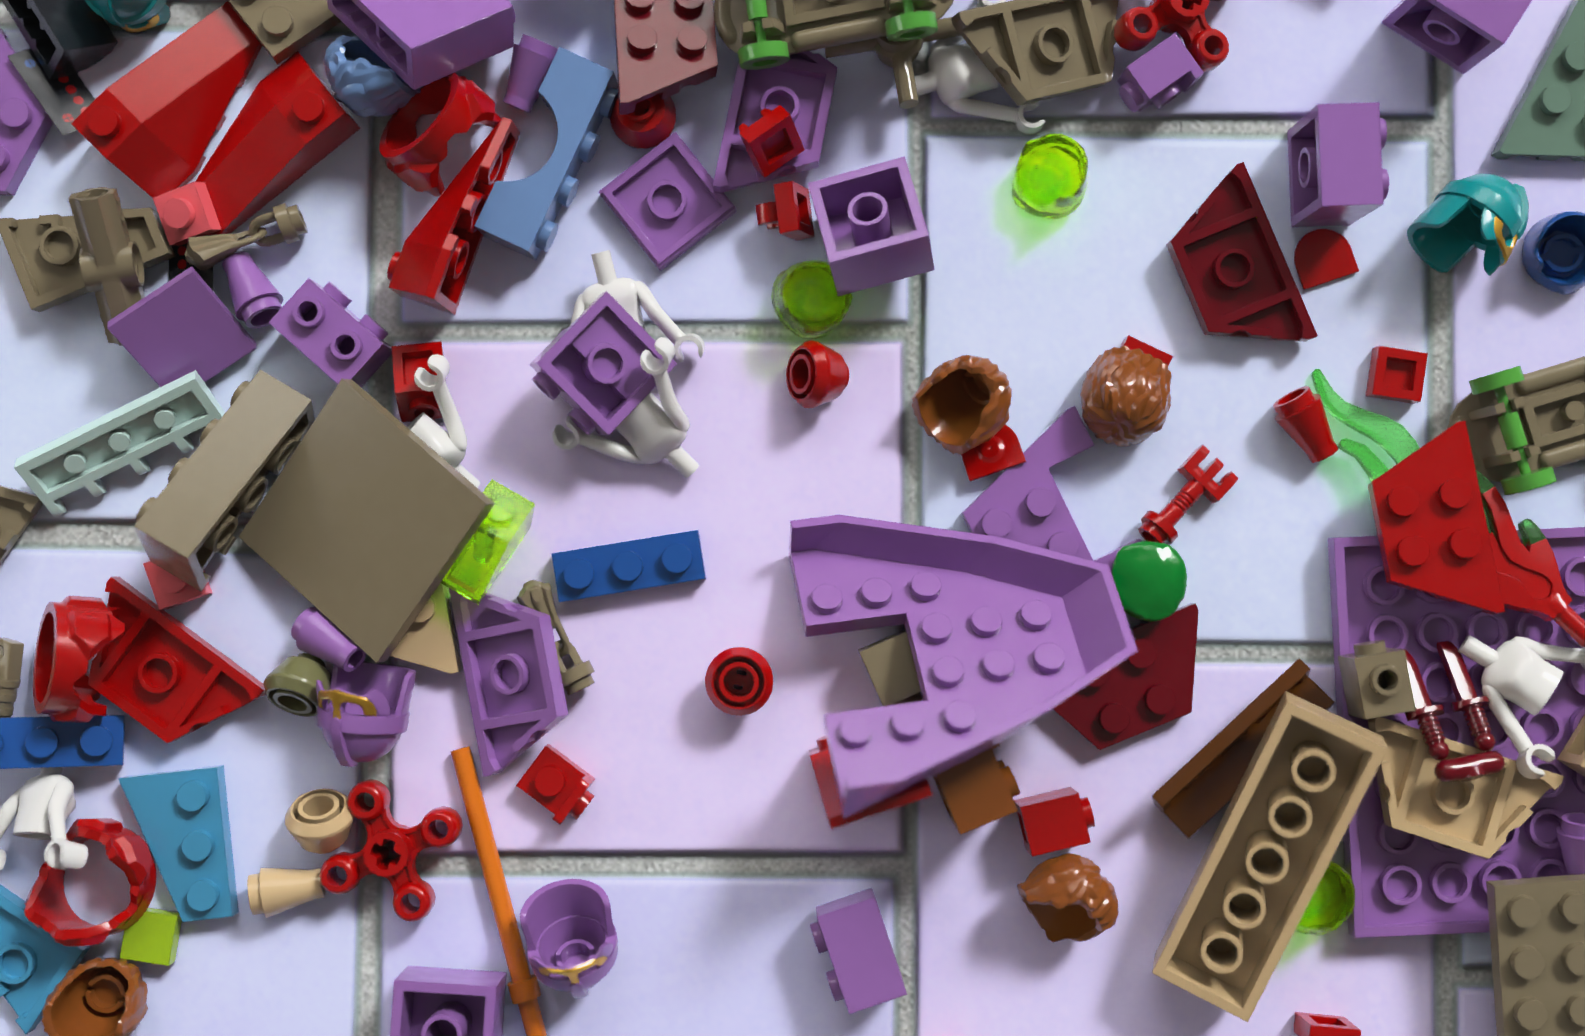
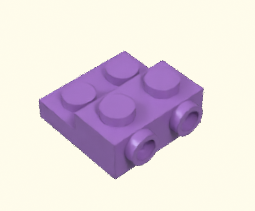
[529,291,677,435]

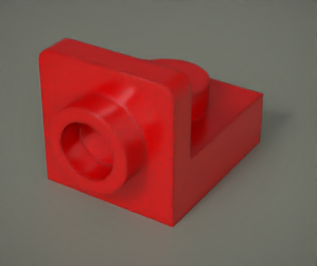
[391,341,446,422]
[516,744,595,825]

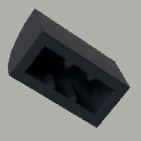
[1,0,118,80]

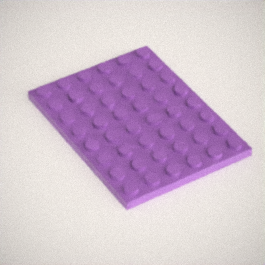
[1328,527,1585,938]

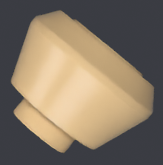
[285,789,354,854]

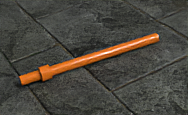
[450,746,547,1036]

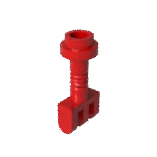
[1138,444,1239,545]

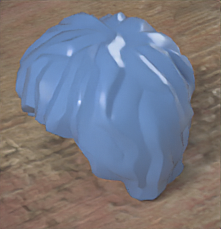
[323,35,423,117]

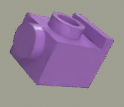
[1117,33,1204,112]

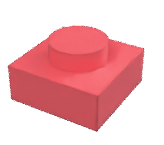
[153,182,222,246]
[143,561,212,610]

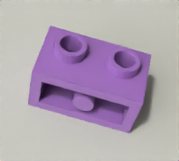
[268,278,392,388]
[810,888,907,1014]

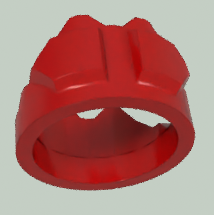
[379,73,501,197]
[33,595,125,723]
[24,818,156,946]

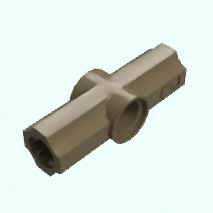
[68,187,145,346]

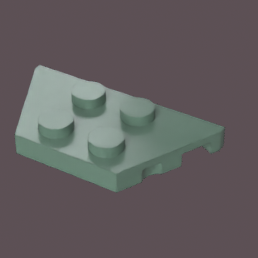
[1491,0,1585,162]

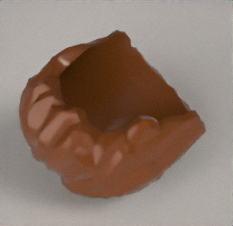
[1080,346,1172,447]
[912,355,1012,455]
[1017,853,1118,943]
[41,957,148,1036]

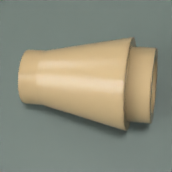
[247,868,326,918]

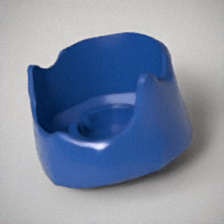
[1522,211,1585,295]

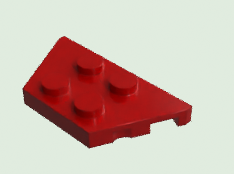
[1368,421,1505,615]
[88,576,266,743]

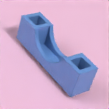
[474,46,618,260]

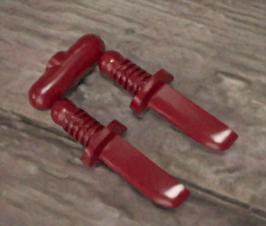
[1403,641,1505,783]

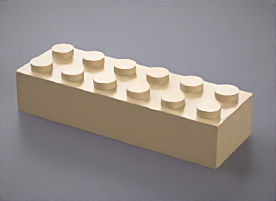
[1152,691,1388,1022]

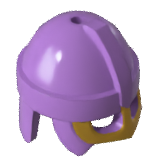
[316,662,416,767]
[520,879,618,999]

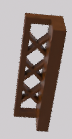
[1152,658,1335,840]

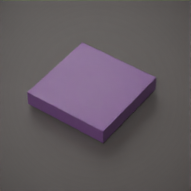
[598,132,737,271]
[107,266,257,387]

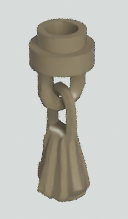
[185,203,308,271]
[517,580,595,696]

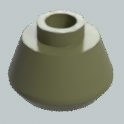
[263,653,331,717]

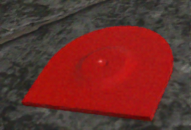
[1294,229,1359,290]
[961,425,1026,482]

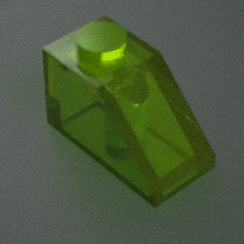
[440,479,535,605]

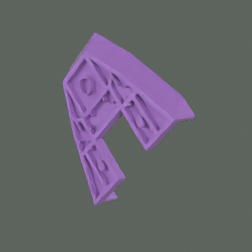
[789,515,1138,819]

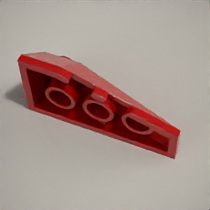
[71,2,262,198]
[195,51,361,235]
[387,117,520,315]

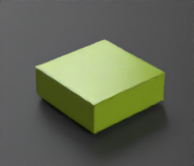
[120,908,182,966]

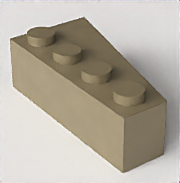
[134,369,315,591]

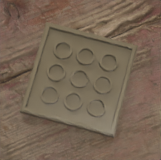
[239,379,495,663]

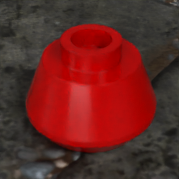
[610,95,676,149]
[786,340,849,408]
[705,647,773,716]

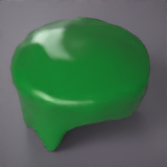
[1111,541,1188,622]

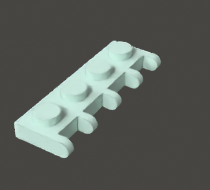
[14,370,225,517]

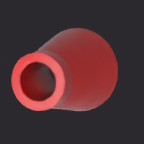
[1273,386,1338,463]

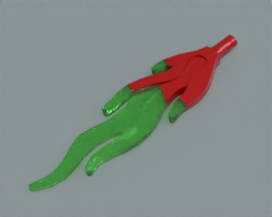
[1311,369,1585,647]

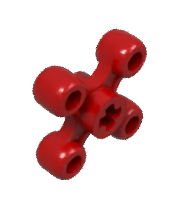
[1114,0,1229,73]
[319,779,463,922]

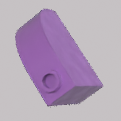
[327,0,515,90]

